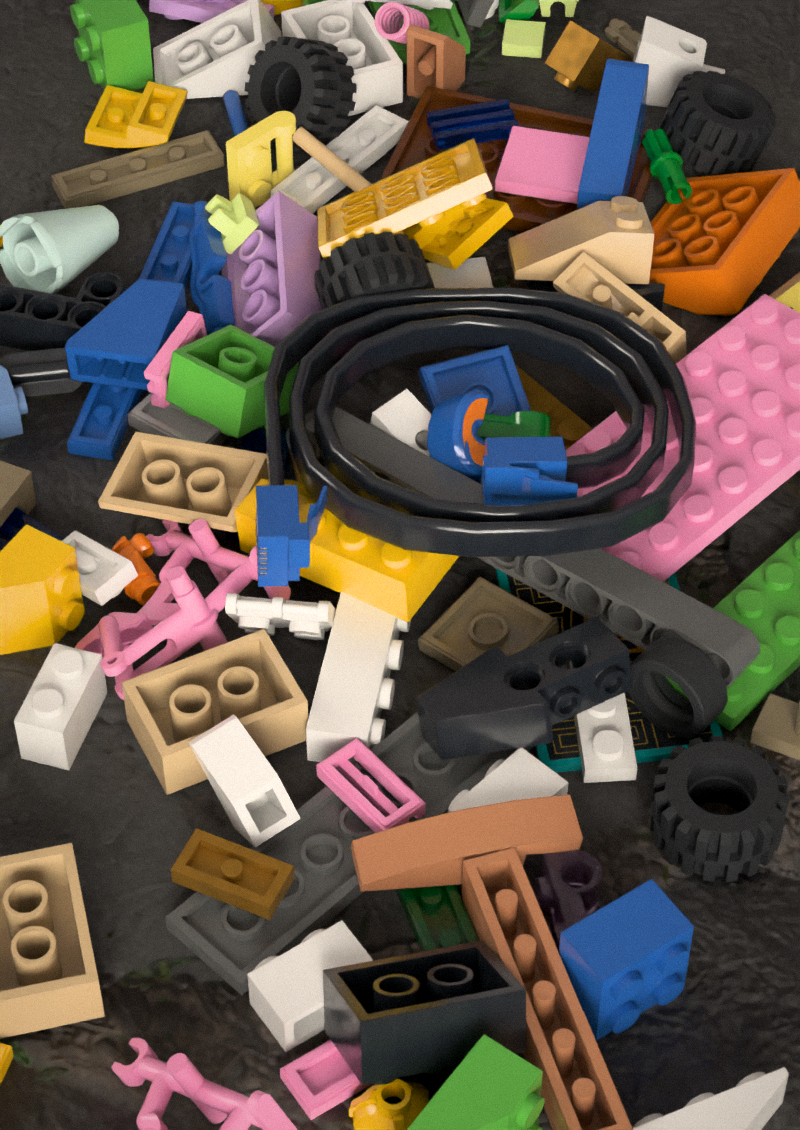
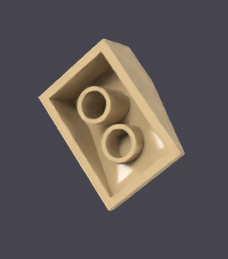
[508,196,654,284]

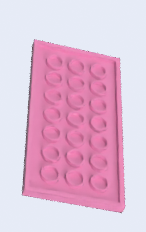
[565,294,800,582]

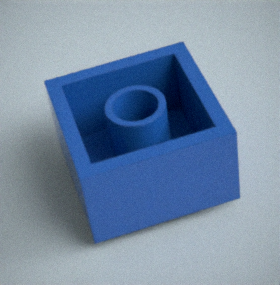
[559,879,694,1041]

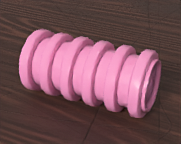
[375,2,430,45]

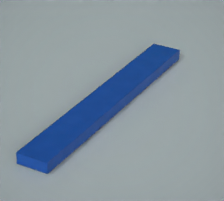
[67,202,212,461]

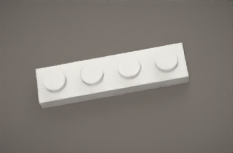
[270,105,409,214]

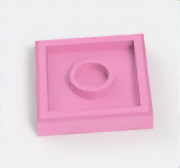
[495,126,590,204]

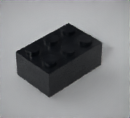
[323,940,526,1085]

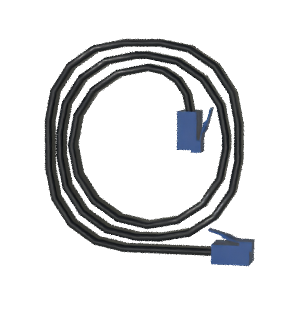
[256,288,697,587]

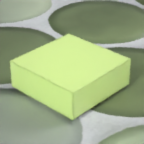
[502,19,546,58]

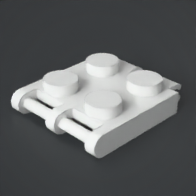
[225,593,336,640]

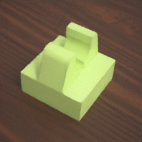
[205,192,260,255]

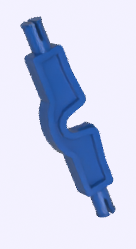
[189,201,235,335]

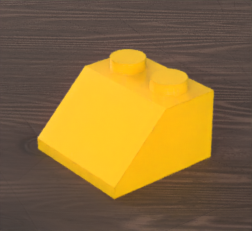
[0,524,85,655]

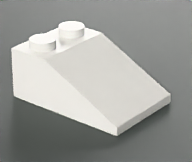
[153,0,282,99]

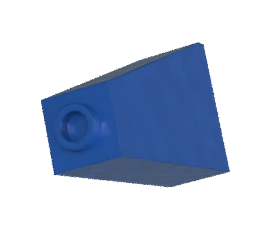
[577,59,650,210]

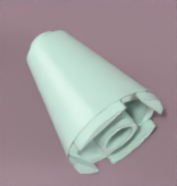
[0,205,119,294]

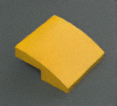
[84,81,188,148]
[402,198,514,270]

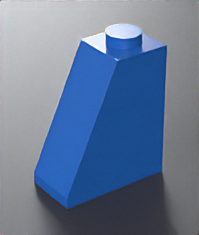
[65,278,187,390]

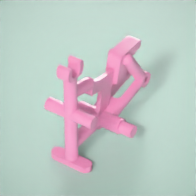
[75,519,291,700]
[111,1038,297,1130]

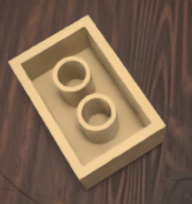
[122,629,309,795]
[0,843,105,1039]

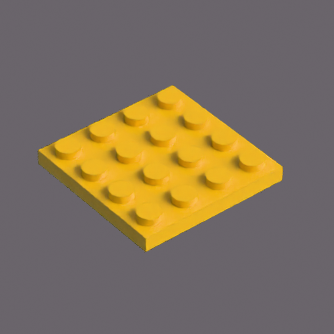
[317,138,492,258]

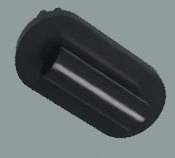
[0,348,83,397]

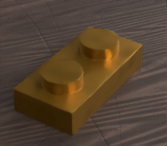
[171,828,295,920]

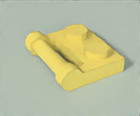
[226,111,296,208]

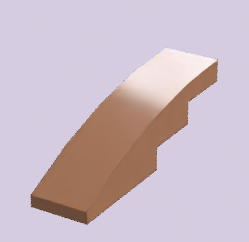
[351,794,583,892]

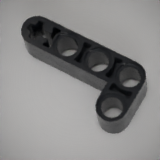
[0,272,124,351]

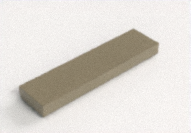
[51,130,225,209]

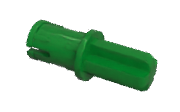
[642,128,692,204]

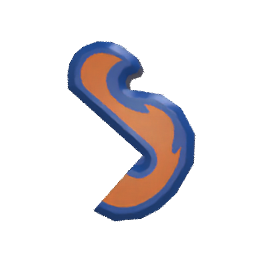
[427,389,489,484]

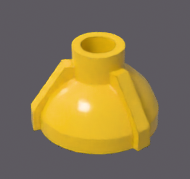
[349,1079,429,1130]

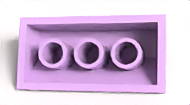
[222,191,323,347]

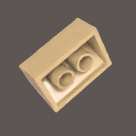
[98,431,268,532]

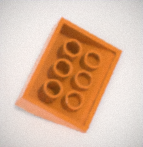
[649,168,800,316]

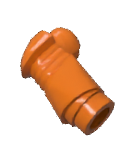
[111,533,160,606]

